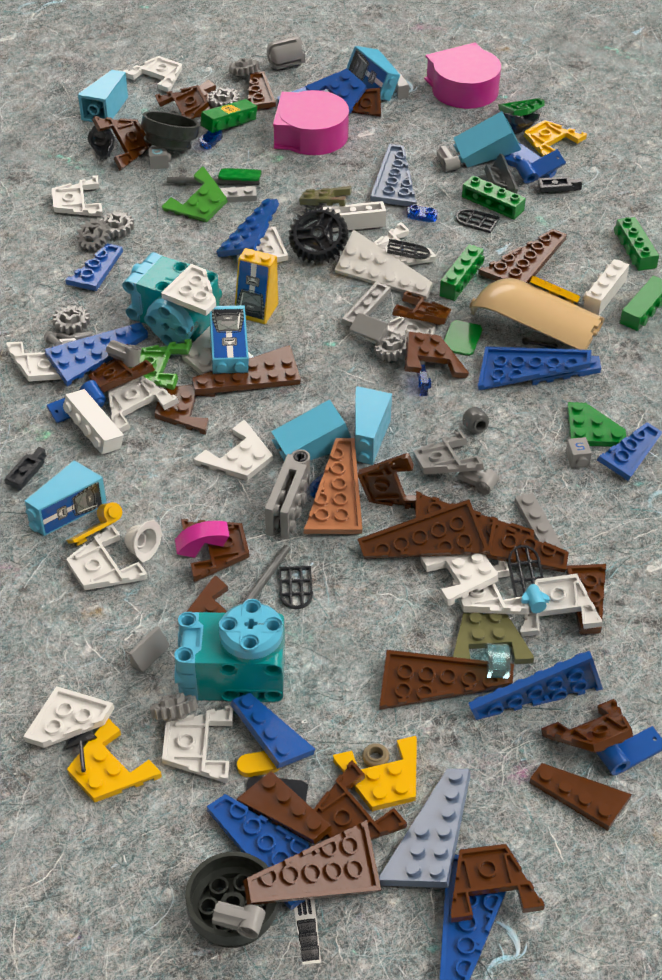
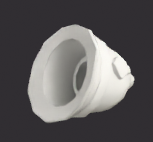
[124,519,162,563]

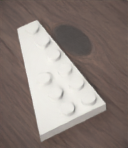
[335,229,433,299]

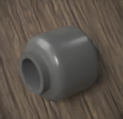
[462,407,489,434]

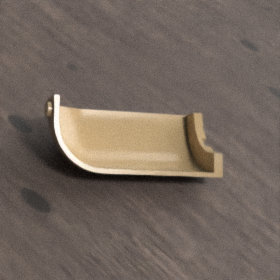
[469,278,605,350]

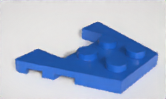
[305,68,367,114]

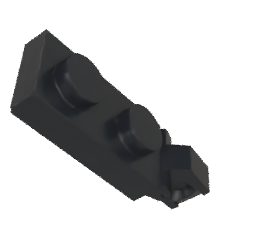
[538,176,582,193]
[4,447,47,490]

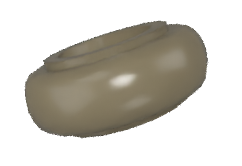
[362,743,390,767]

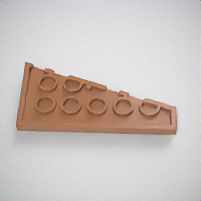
[303,438,363,534]

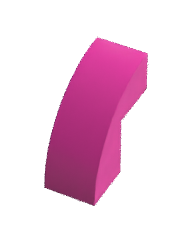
[175,521,229,558]

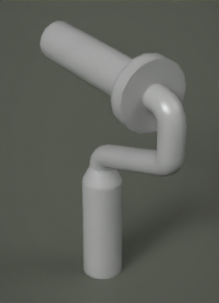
[44,331,93,346]

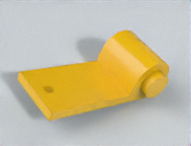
[66,502,123,546]

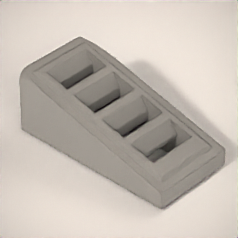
[396,70,409,99]

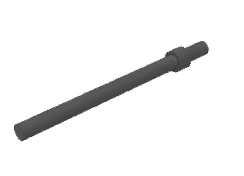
[167,176,260,185]
[242,545,291,604]

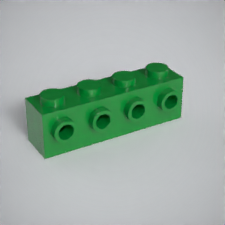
[462,176,526,220]
[614,217,659,271]
[439,244,485,301]

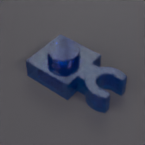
[417,365,431,396]

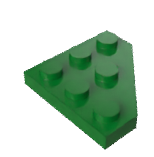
[498,98,545,117]
[567,402,626,447]

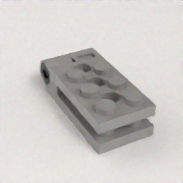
[265,449,310,539]

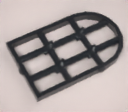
[456,209,500,233]
[387,239,430,260]
[508,545,544,598]
[279,566,313,610]

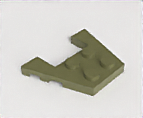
[299,186,352,206]
[453,612,534,664]

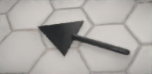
[65,731,97,773]

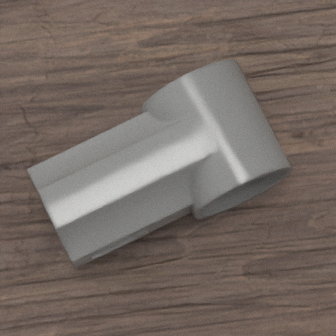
[437,146,460,172]
[106,340,142,367]
[458,469,499,495]
[212,901,266,939]

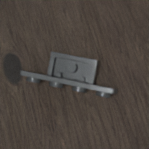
[484,153,518,194]

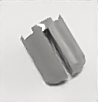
[267,36,305,70]

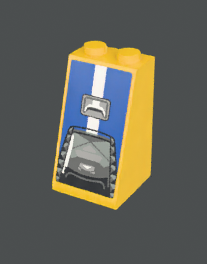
[235,248,278,324]

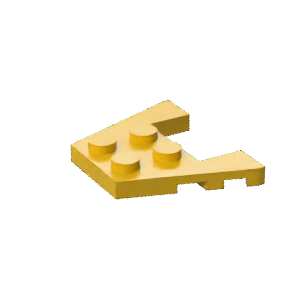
[524,120,587,157]
[530,276,580,304]
[67,718,162,803]
[333,736,417,811]

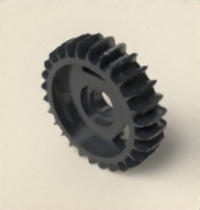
[289,206,349,265]

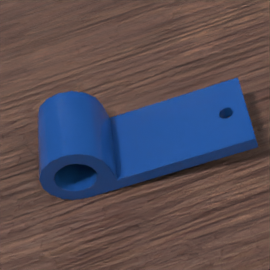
[516,149,566,184]
[46,380,106,423]
[596,726,662,775]

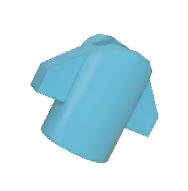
[521,584,550,613]

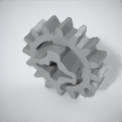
[229,58,260,77]
[208,88,240,108]
[100,211,134,238]
[76,217,112,252]
[52,305,90,335]
[375,334,407,362]
[150,693,198,722]

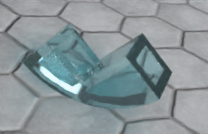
[485,643,511,678]

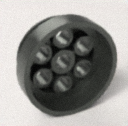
[141,111,200,150]
[185,851,279,948]

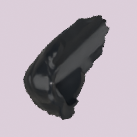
[503,113,540,134]
[87,125,115,160]

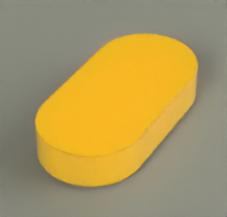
[237,751,280,777]

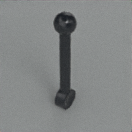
[522,338,558,349]

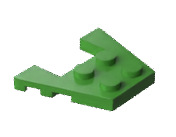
[162,166,228,223]
[129,339,192,390]

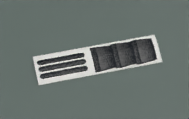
[294,899,321,965]

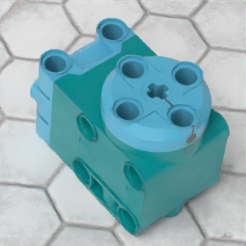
[122,252,223,346]
[174,599,285,702]

